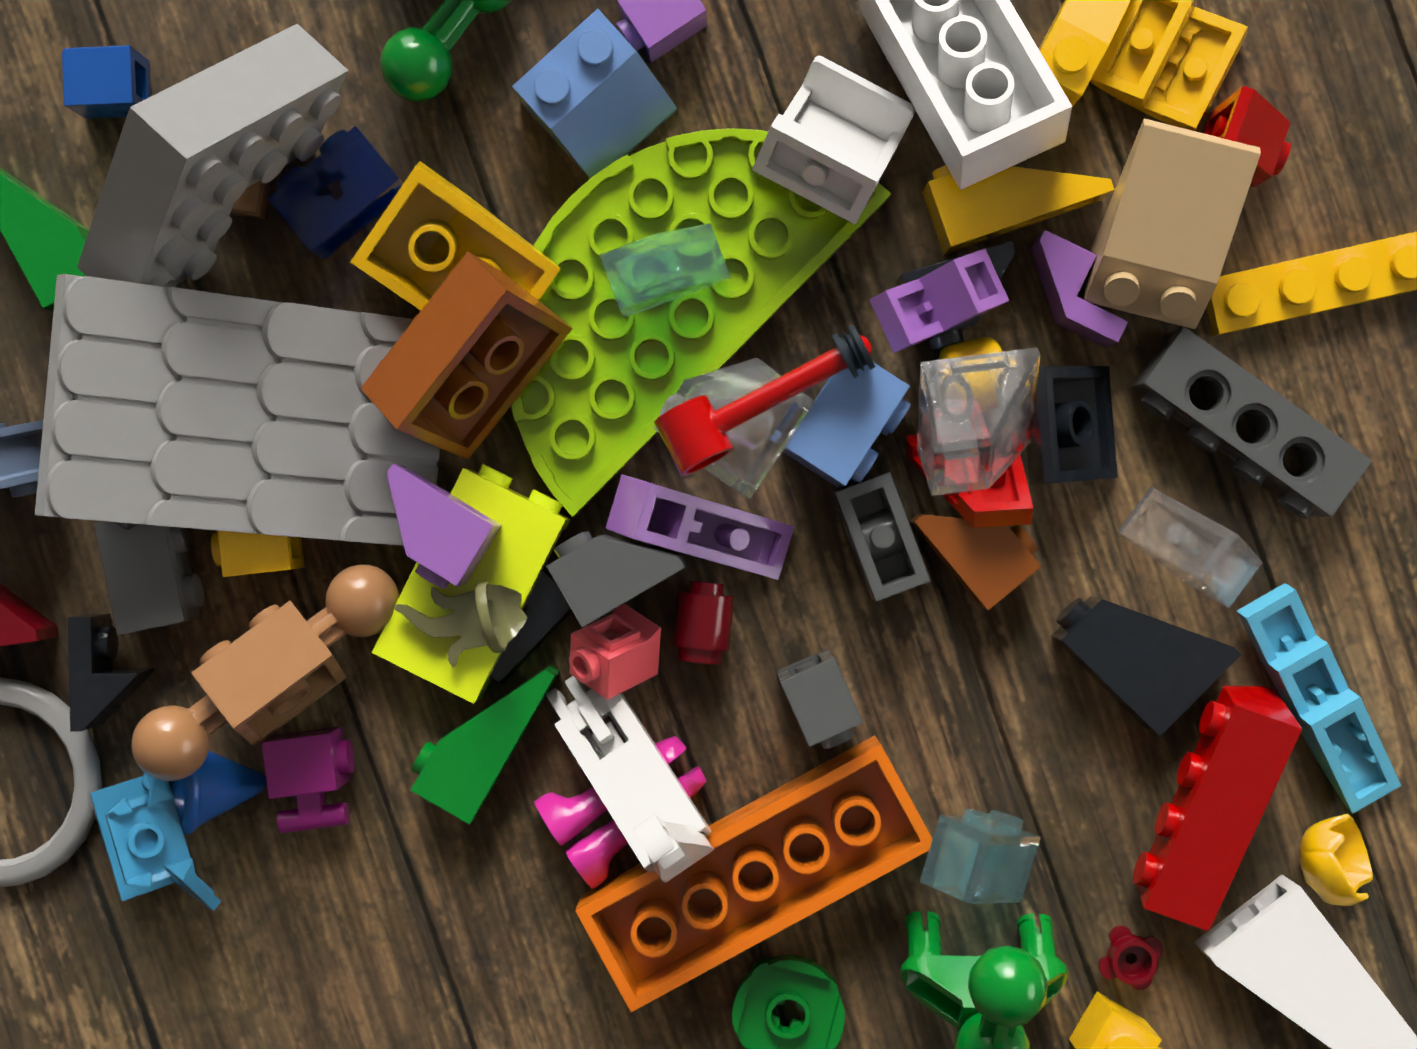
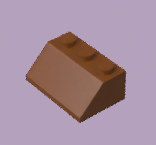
[360,251,573,460]

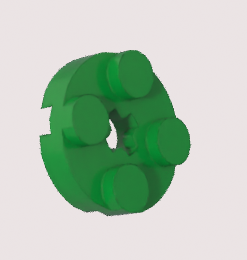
[732,954,845,1049]

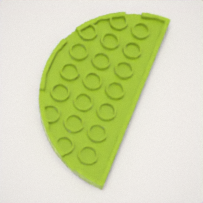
[511,128,891,517]

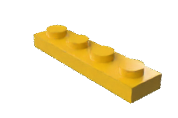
[1206,232,1417,336]

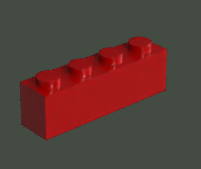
[1133,686,1302,931]

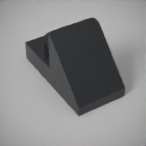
[68,614,154,732]

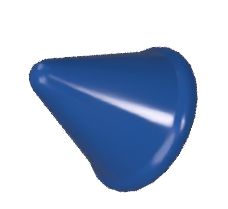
[172,750,267,835]

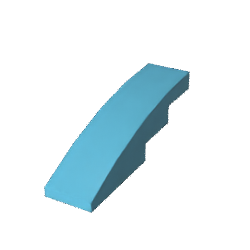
[1236,583,1401,814]

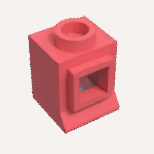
[569,603,661,700]

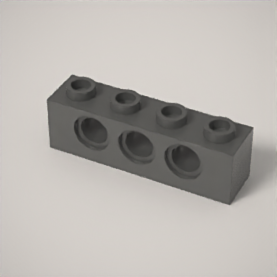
[1131,327,1373,519]

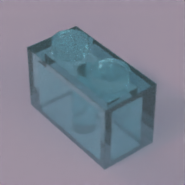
[920,808,1041,904]

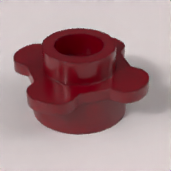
[1098,925,1163,990]

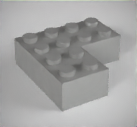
[77,24,349,287]

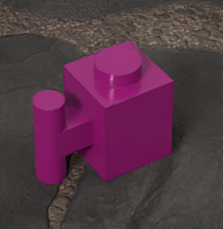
[261,726,355,834]

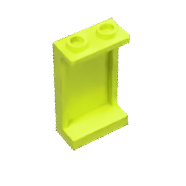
[372,464,571,704]

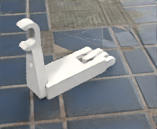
[546,676,714,883]

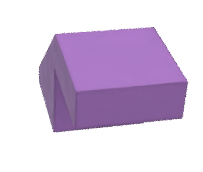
[1030,230,1128,348]
[869,249,1009,353]

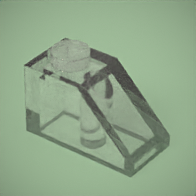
[1118,487,1263,608]

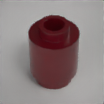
[673,581,734,664]

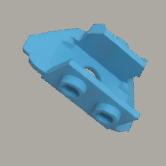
[89,772,221,911]

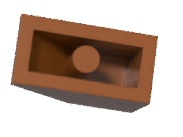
[909,514,1042,610]

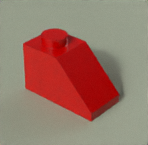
[1202,86,1291,188]

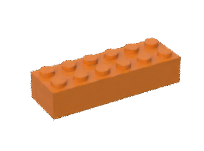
[575,735,936,1012]

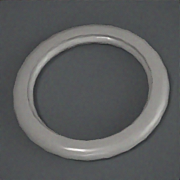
[0,677,102,887]

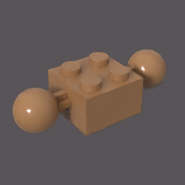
[131,565,399,781]

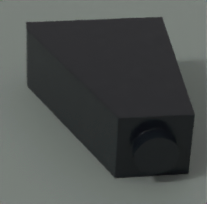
[1051,596,1241,736]

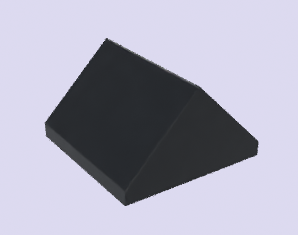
[1021,366,1118,485]

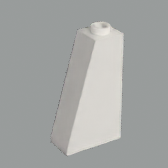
[1194,875,1417,1049]

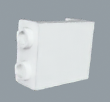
[752,56,916,225]

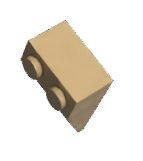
[1084,119,1261,329]

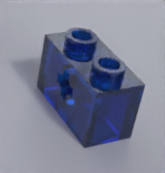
[267,126,404,260]

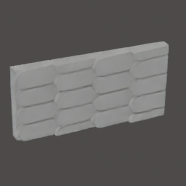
[35,274,440,546]

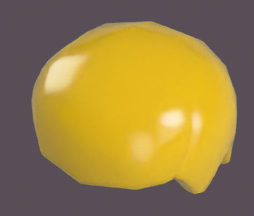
[1299,814,1373,906]

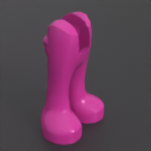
[534,736,707,890]

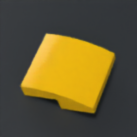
[1091,0,1248,132]

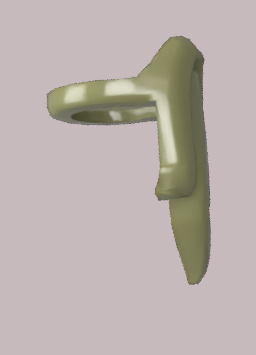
[394,582,528,668]

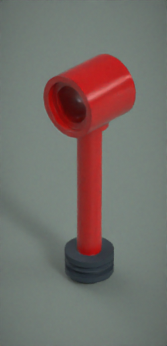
[654,325,875,476]

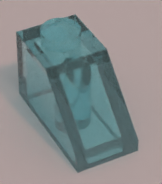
[600,223,731,318]

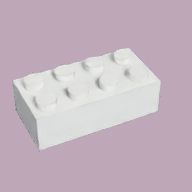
[859,0,1072,190]

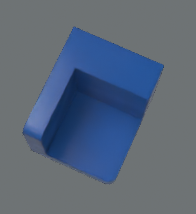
[62,45,151,119]

